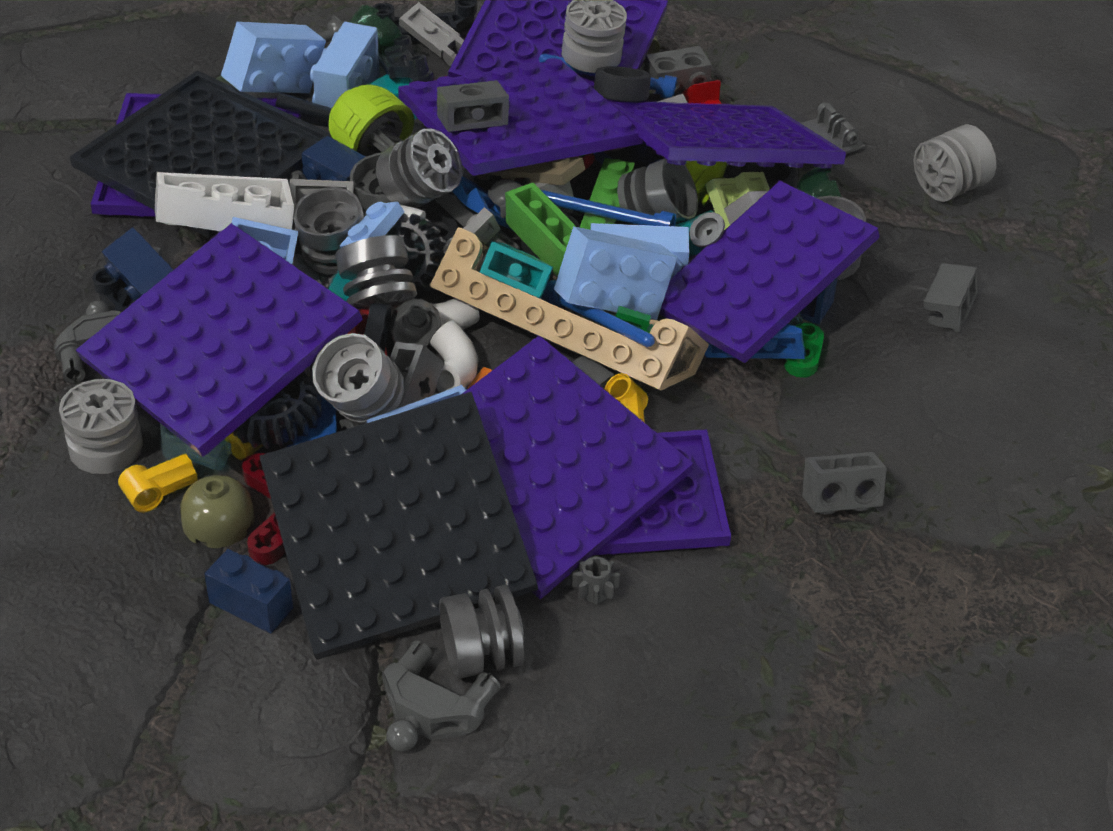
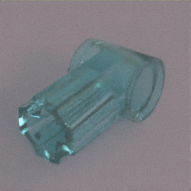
[160,423,231,471]

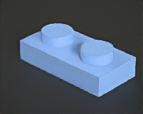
[340,202,404,248]

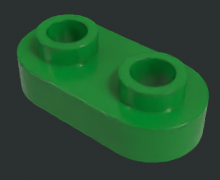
[784,323,824,378]

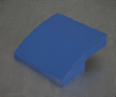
[452,176,514,232]

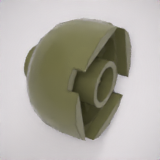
[180,475,255,548]

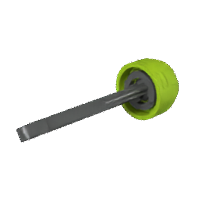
[329,85,520,250]

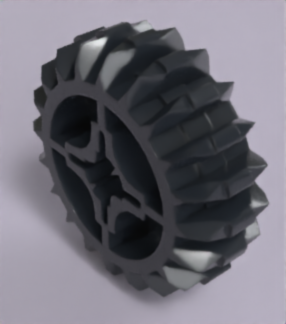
[386,213,447,299]
[233,370,322,450]

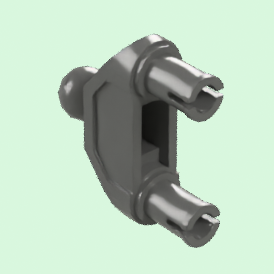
[54,300,121,383]
[382,640,500,752]

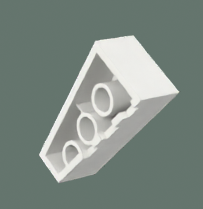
[155,172,294,231]

